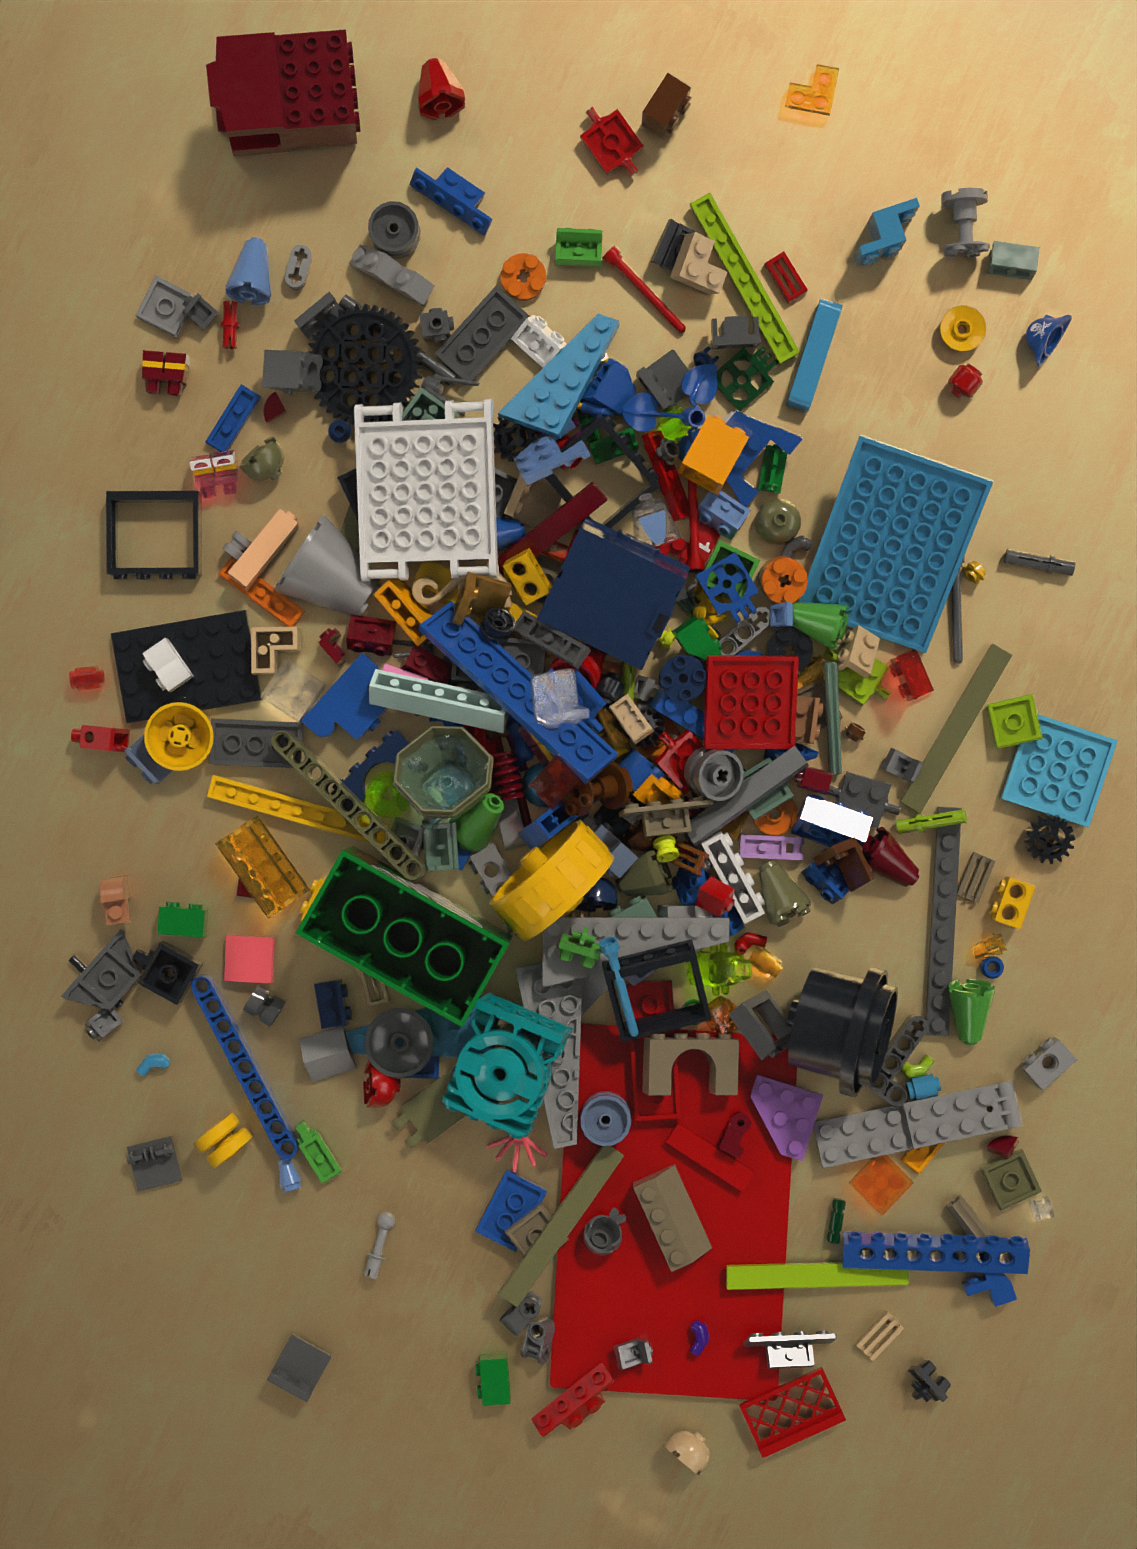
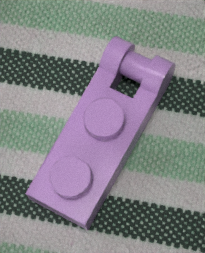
[739,834,804,860]

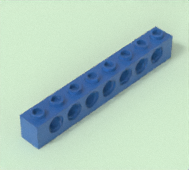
[841,1231,1030,1274]

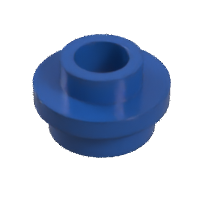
[980,956,1004,979]

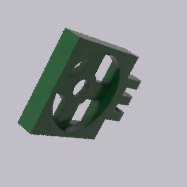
[717,346,778,412]

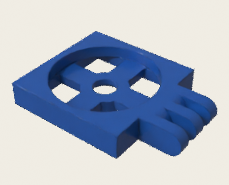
[695,552,759,624]

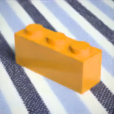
[374,578,433,646]

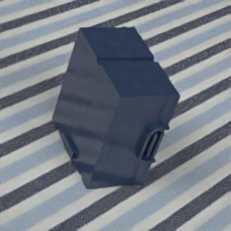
[537,517,690,670]

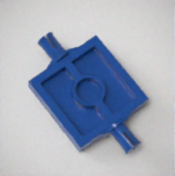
[544,668,607,734]

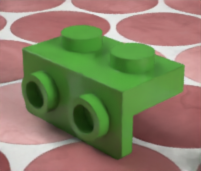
[555,228,603,267]

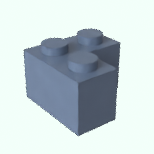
[593,823,638,878]

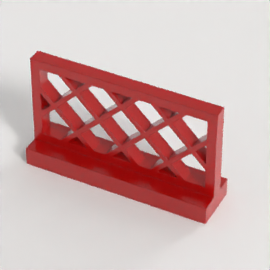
[739,1367,846,1458]

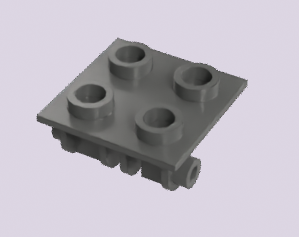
[126,1136,182,1191]

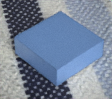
[770,602,793,629]

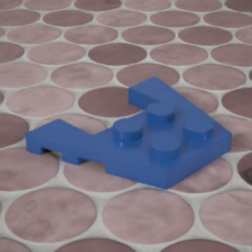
[726,411,803,507]

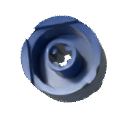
[618,748,667,791]

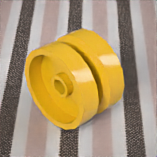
[193,1112,253,1169]

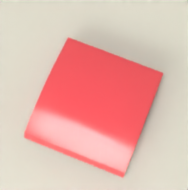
[224,935,275,983]

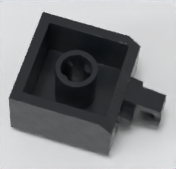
[132,941,204,1005]

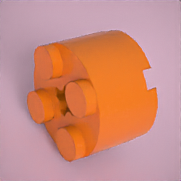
[758,556,808,604]

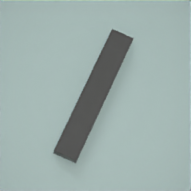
[687,746,809,846]

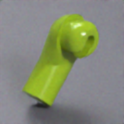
[901,1055,935,1079]

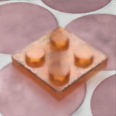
[848,1155,914,1216]

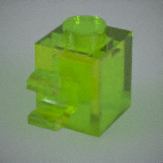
[656,404,691,443]

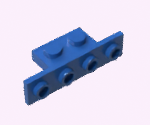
[409,167,493,236]

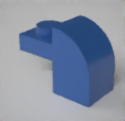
[961,1273,1017,1307]

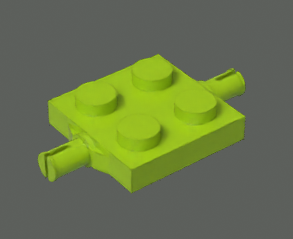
[822,648,892,706]

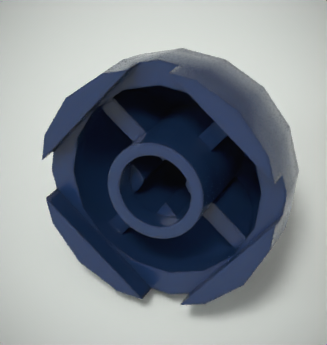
[575,878,618,912]

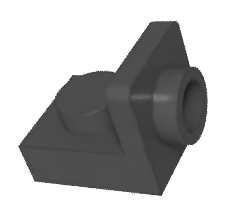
[85,1008,123,1042]

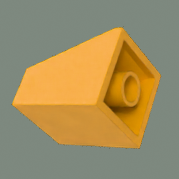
[678,415,749,495]

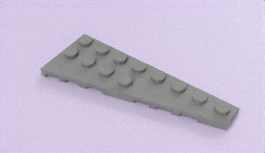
[543,917,729,986]
[515,962,582,1149]

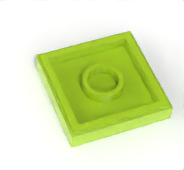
[987,694,1043,749]

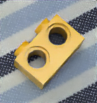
[503,548,552,605]
[989,876,1036,930]

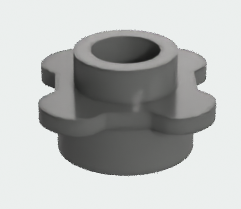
[656,438,680,465]

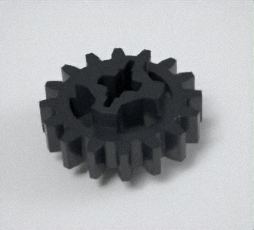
[493,417,539,462]
[1024,813,1076,864]

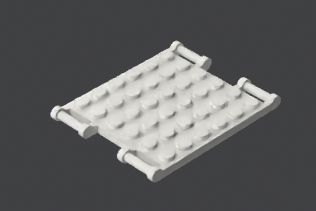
[354,399,499,581]

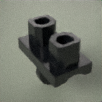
[908,1360,951,1402]

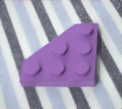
[750,1074,823,1161]

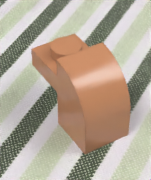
[100,875,131,925]

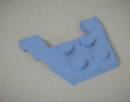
[514,419,591,485]

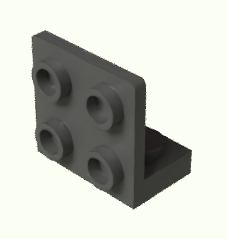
[636,350,689,413]
[267,1334,331,1402]

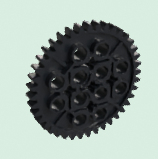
[308,304,424,425]

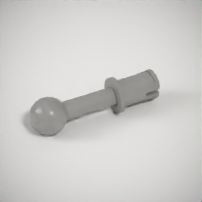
[363,1212,395,1279]

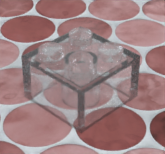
[260,658,327,723]

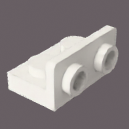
[511,315,567,368]

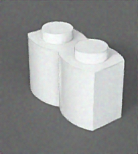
[142,638,194,692]

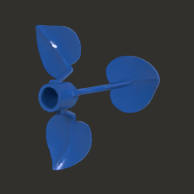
[621,364,717,462]

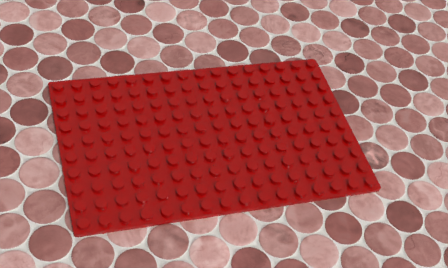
[550,1023,797,1401]

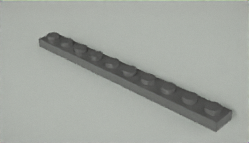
[925,807,962,1036]

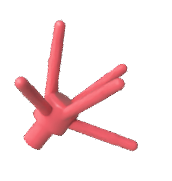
[486,1136,548,1173]

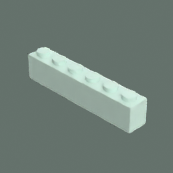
[369,669,509,733]

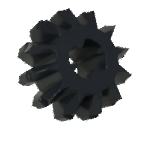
[628,709,666,749]

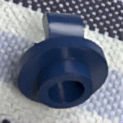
[694,347,719,366]
[328,420,352,443]

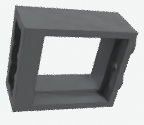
[729,990,792,1060]

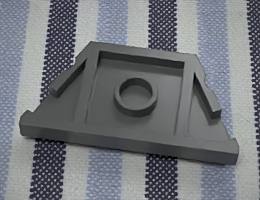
[61,929,141,1010]

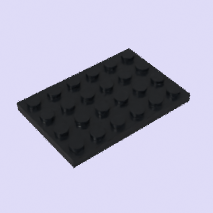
[111,610,262,723]

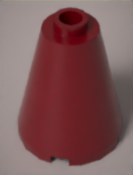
[862,827,919,887]

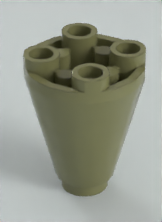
[759,860,811,927]

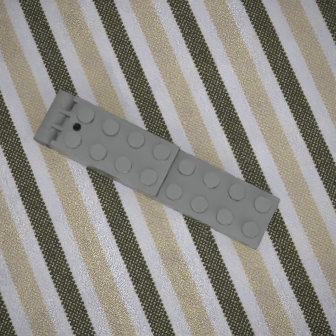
[813,1081,1023,1168]

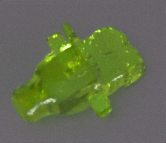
[686,942,752,996]

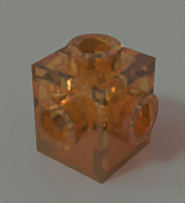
[706,995,737,1034]

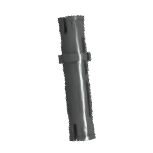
[1004,549,1075,576]

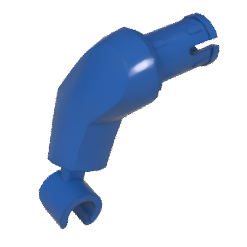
[507,714,535,774]

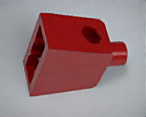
[71,725,130,752]

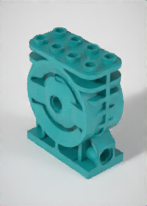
[442,993,573,1139]

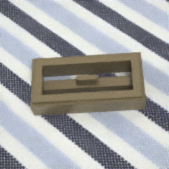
[957,852,996,903]

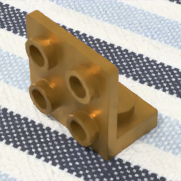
[453,572,512,625]

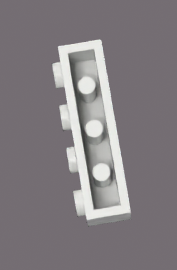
[701,829,765,924]

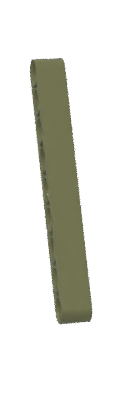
[271,730,426,880]

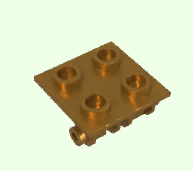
[590,708,632,750]

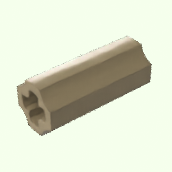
[946,1195,990,1238]

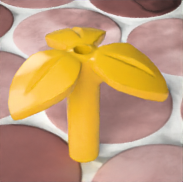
[693,601,727,639]

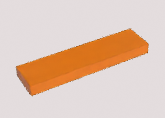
[218,556,306,627]

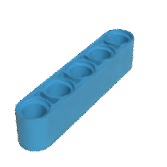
[786,298,843,412]

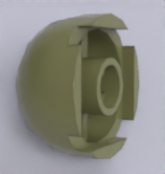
[239,436,285,481]
[755,498,801,545]

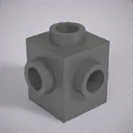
[420,308,455,343]

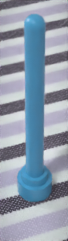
[599,937,639,1037]

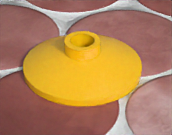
[940,305,986,352]

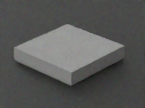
[135,276,195,338]

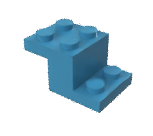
[854,198,920,266]

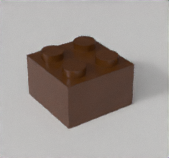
[641,73,692,139]

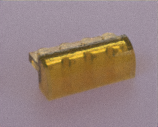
[215,815,310,919]

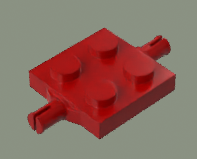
[580,107,644,176]
[654,729,703,795]

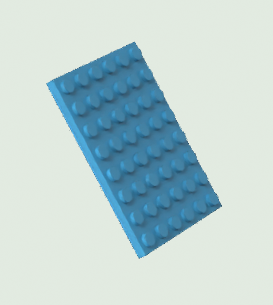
[798,434,993,653]

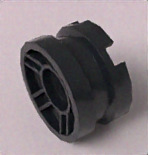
[479,608,516,644]

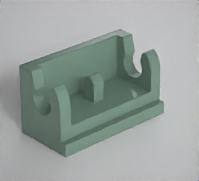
[987,241,1040,280]
[422,823,459,871]

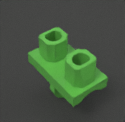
[558,927,601,968]

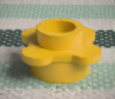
[962,561,986,584]

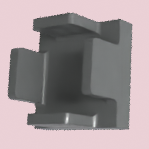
[711,316,760,349]

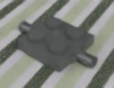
[827,771,901,828]

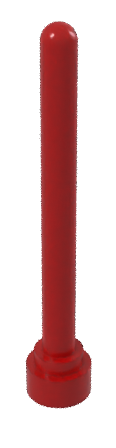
[602,245,686,333]
[686,480,705,573]

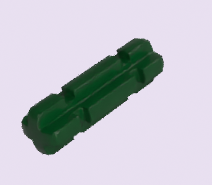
[827,1198,846,1244]

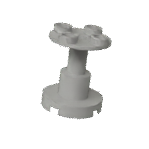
[941,188,990,257]

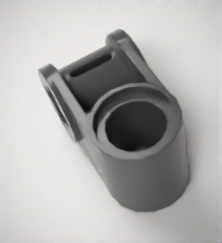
[499,1292,542,1336]
[521,1317,555,1365]

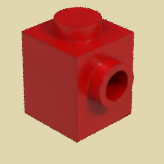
[696,876,735,918]

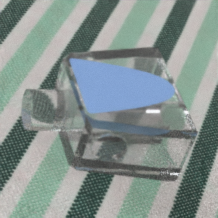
[632,493,681,547]

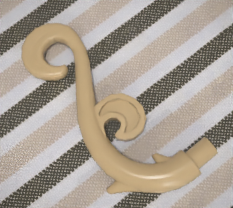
[412,562,512,608]

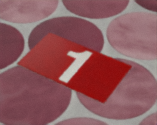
[681,521,720,564]

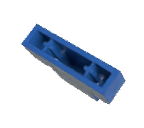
[301,653,388,739]
[518,799,597,850]

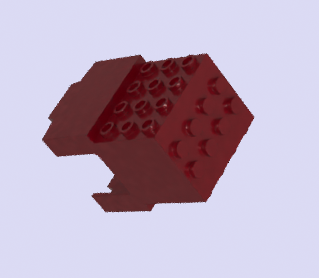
[206,29,361,156]

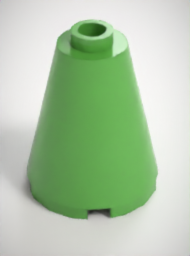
[791,602,850,650]
[449,793,504,851]
[948,979,995,1045]

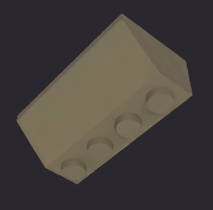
[633,1164,712,1272]

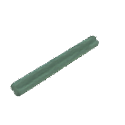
[824,662,842,775]

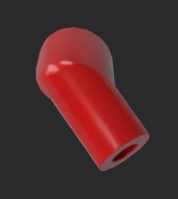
[734,932,767,954]

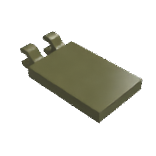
[391,1066,466,1149]

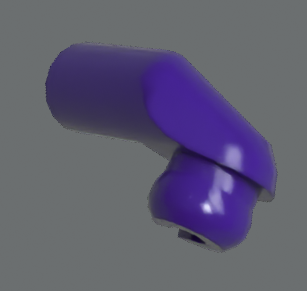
[690,1320,710,1356]

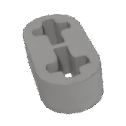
[285,245,312,290]

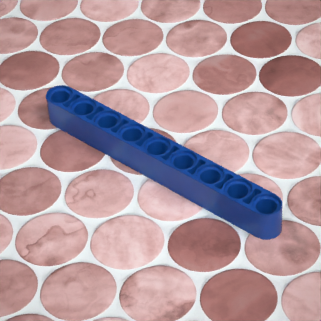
[191,974,299,1160]

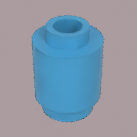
[906,1074,941,1101]

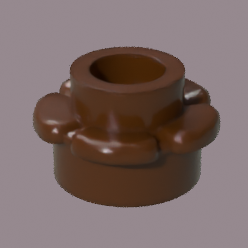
[845,721,867,742]

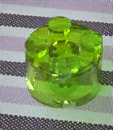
[365,772,411,818]

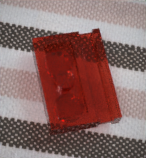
[528,755,580,810]

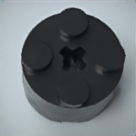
[765,627,813,671]

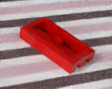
[764,251,808,303]

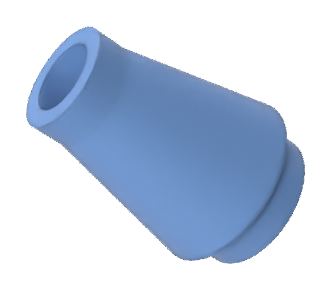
[277,1159,302,1193]

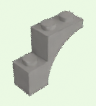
[349,244,435,305]

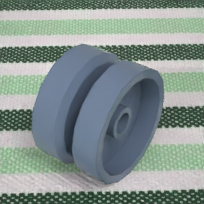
[581,1091,631,1146]

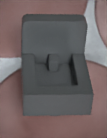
[182,293,219,330]
[881,748,923,783]

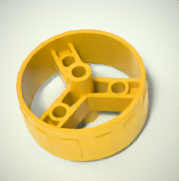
[489,820,615,941]

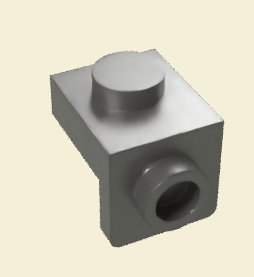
[614,1338,653,1370]

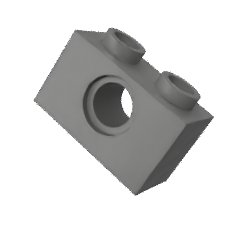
[1021,1037,1077,1090]

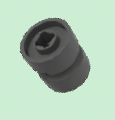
[243,985,286,1027]

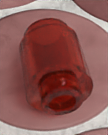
[69,665,105,691]

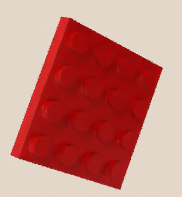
[703,655,799,749]

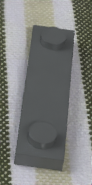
[513,611,591,669]

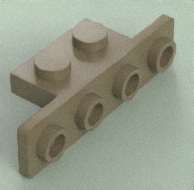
[619,796,713,838]

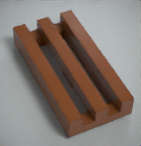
[670,840,709,876]

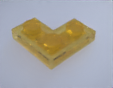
[785,64,839,116]

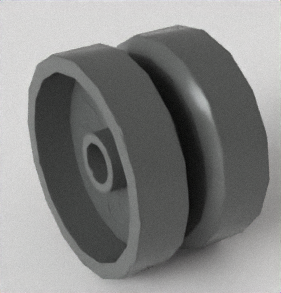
[368,201,421,259]
[684,747,744,801]

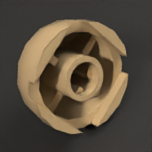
[664,1430,710,1476]

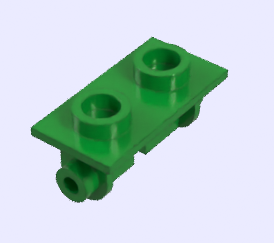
[758,444,788,494]

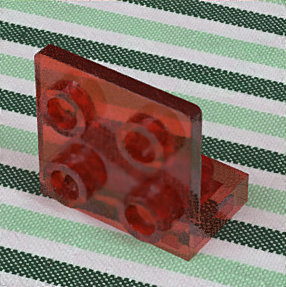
[889,649,934,701]

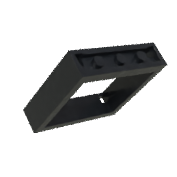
[545,413,661,528]
[106,491,202,580]
[601,939,711,1042]

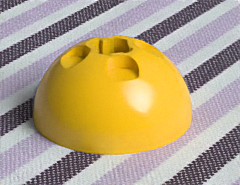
[144,702,214,771]

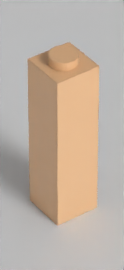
[228,509,299,591]

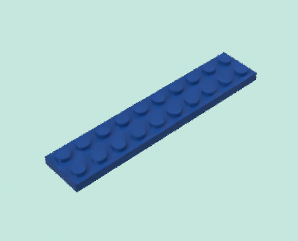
[418,601,618,784]

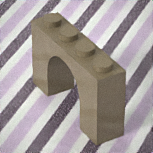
[642,1033,739,1095]

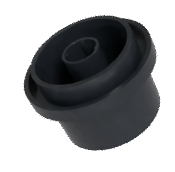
[787,967,898,1098]

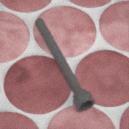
[952,555,965,664]

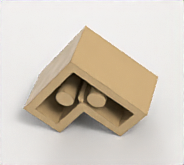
[670,232,727,295]
[251,627,301,676]

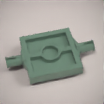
[742,757,794,821]

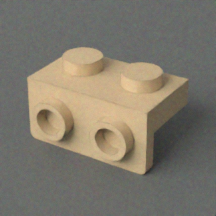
[837,625,880,678]

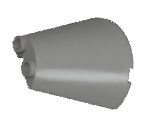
[274,514,381,616]

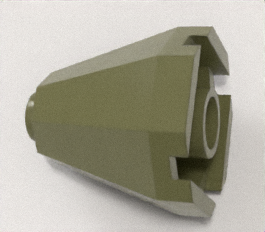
[615,847,674,896]

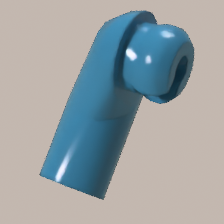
[136,1053,170,1077]

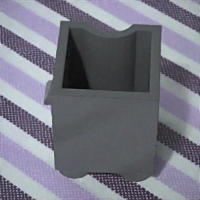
[262,350,323,395]

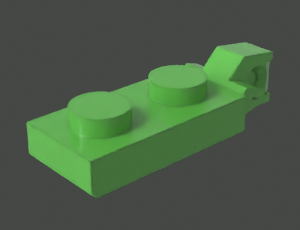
[295,1120,342,1184]

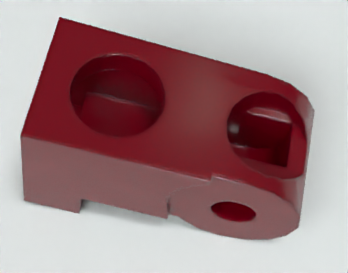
[718,1111,751,1158]

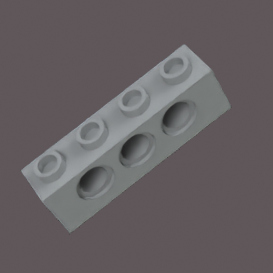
[469,843,517,936]

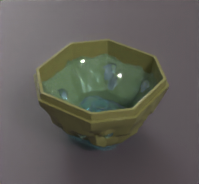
[393,726,494,819]

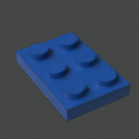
[475,1169,547,1252]

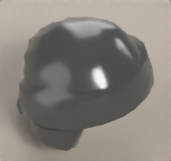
[583,1208,626,1255]

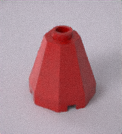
[418,58,465,120]

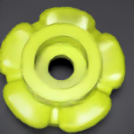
[658,628,675,650]

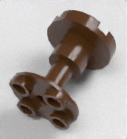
[557,763,633,816]

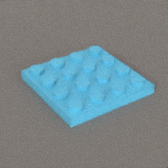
[1000,714,1118,827]

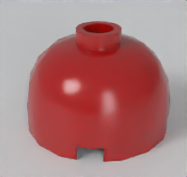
[363,1061,401,1108]

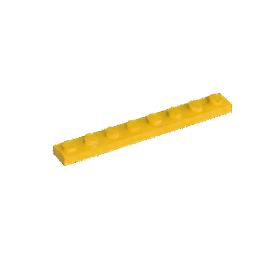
[207,775,390,844]

